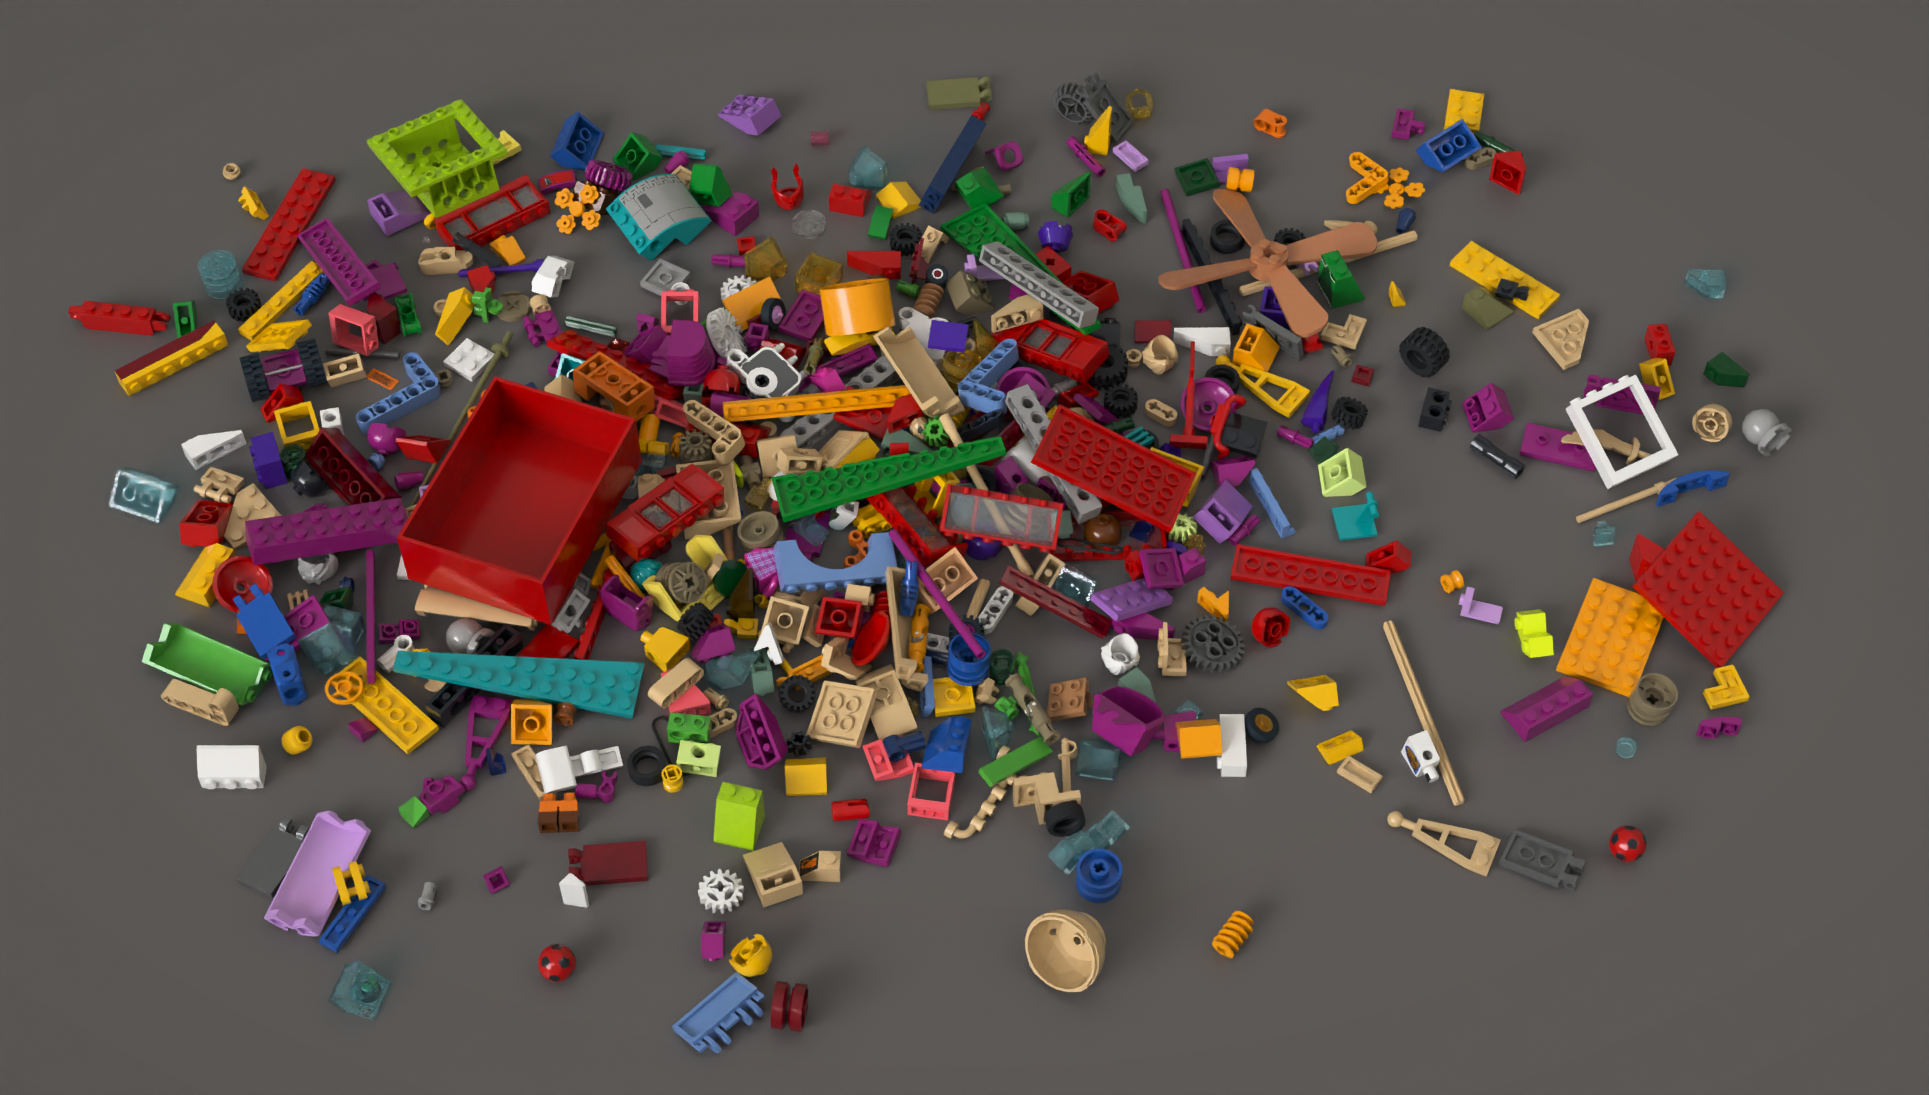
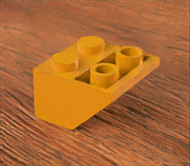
[1232,324,1280,372]

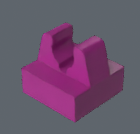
[636,313,659,332]

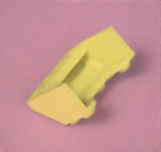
[642,535,728,622]

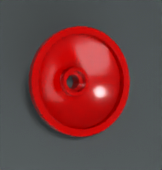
[212,556,273,613]
[851,612,891,666]

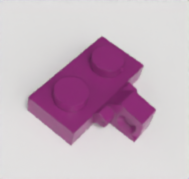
[1392,108,1425,140]

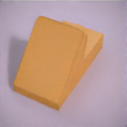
[489,235,526,266]
[1197,587,1229,622]

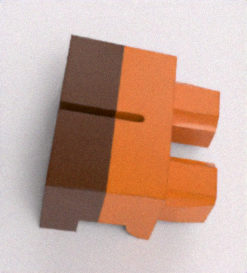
[538,793,580,833]

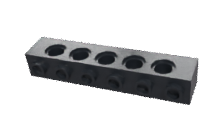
[425,624,524,728]

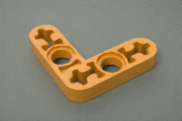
[1346,152,1389,204]

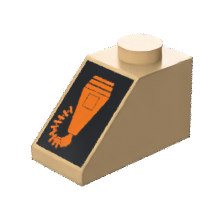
[799,851,842,882]

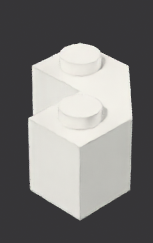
[532,256,574,297]

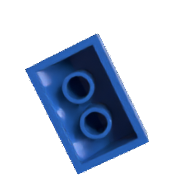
[550,112,604,171]
[1416,119,1482,173]
[922,716,972,773]

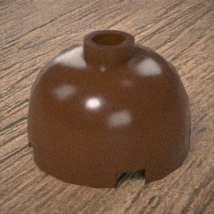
[1083,512,1122,550]

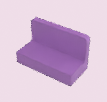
[1212,154,1249,184]

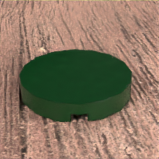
[713,559,748,598]

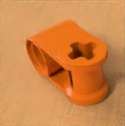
[1253,109,1287,138]

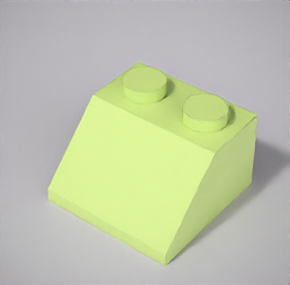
[1318,448,1367,497]

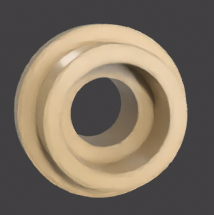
[223,163,241,180]

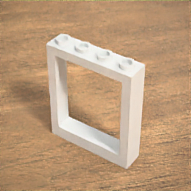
[1566,375,1678,489]

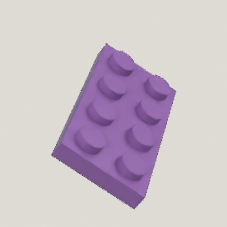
[1090,578,1174,622]

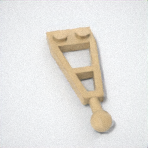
[1387,811,1501,877]

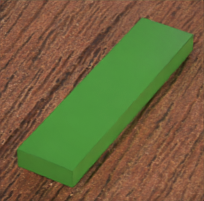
[978,736,1053,788]

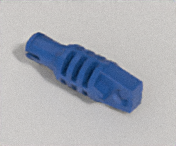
[294,273,330,316]
[900,561,919,616]

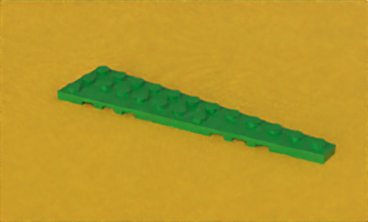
[771,436,1007,522]

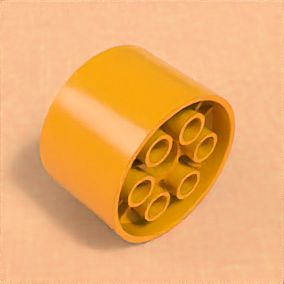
[819,278,895,336]

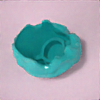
[630,559,663,591]

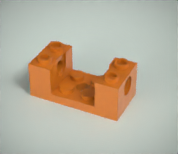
[573,351,655,422]

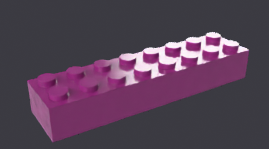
[245,498,408,565]

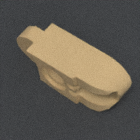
[418,247,474,275]

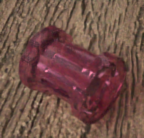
[810,130,829,146]

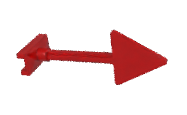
[1169,341,1208,450]

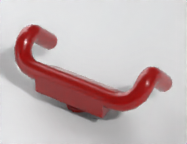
[1210,394,1246,459]

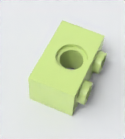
[676,740,721,777]

